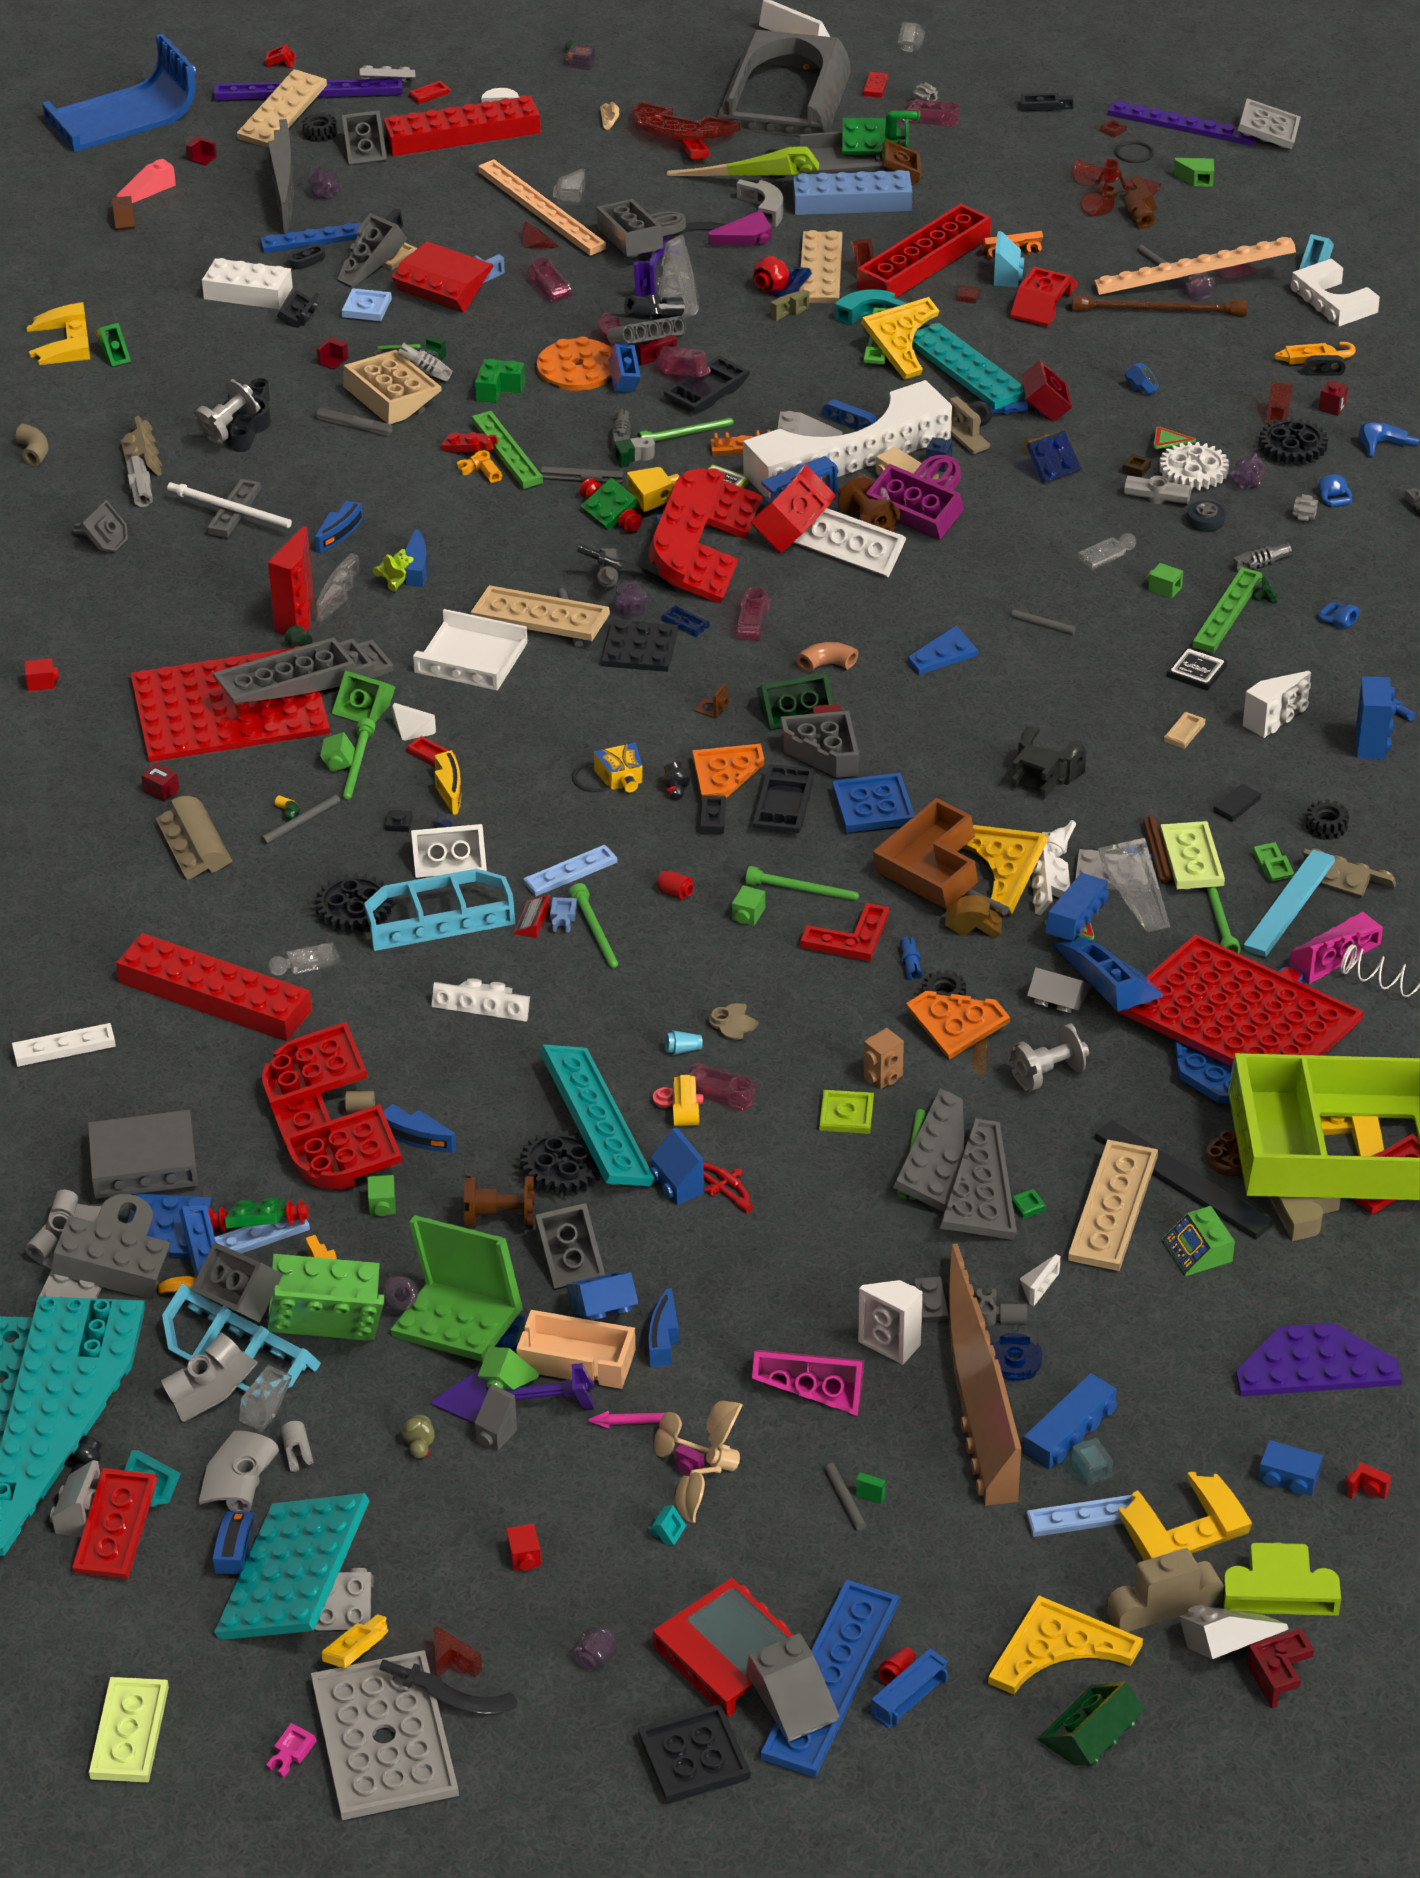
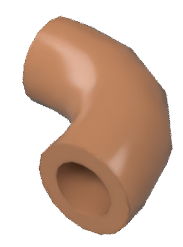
[796,642,859,673]

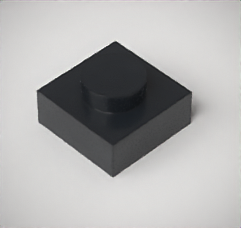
[385,810,412,832]

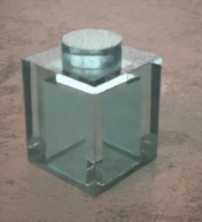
[1072,1438,1113,1486]

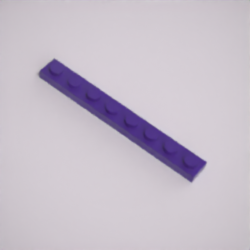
[1108,101,1257,146]

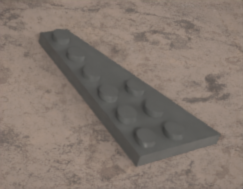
[893,1088,964,1212]
[940,1118,1017,1240]

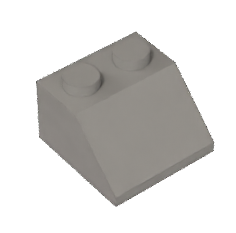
[1027,967,1092,1013]
[50,1460,100,1538]

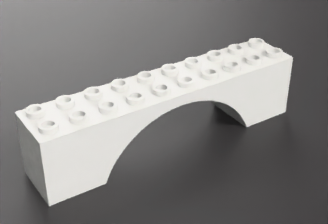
[743,380,952,499]

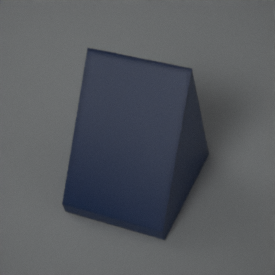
[437,813,453,828]

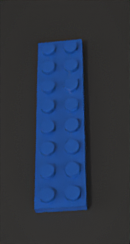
[761,1579,900,1778]

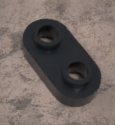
[288,244,325,268]
[1304,355,1346,376]

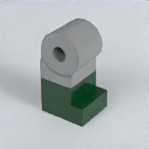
[614,437,655,468]

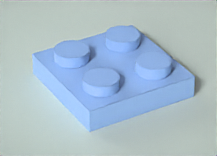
[342,288,392,321]

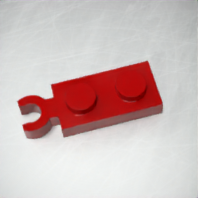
[681,133,710,161]
[441,432,499,452]

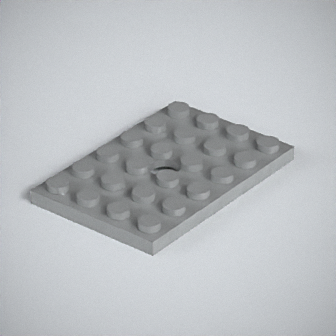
[311,1650,459,1820]

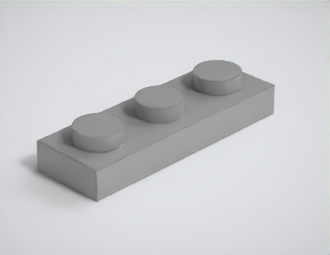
[357,65,415,82]

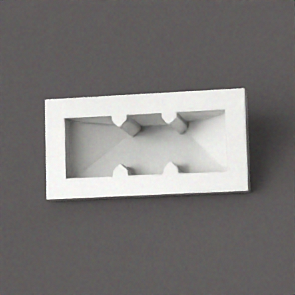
[393,703,436,741]
[1020,1255,1061,1306]

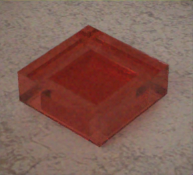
[1100,119,1127,138]
[956,285,980,304]

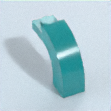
[835,290,907,326]

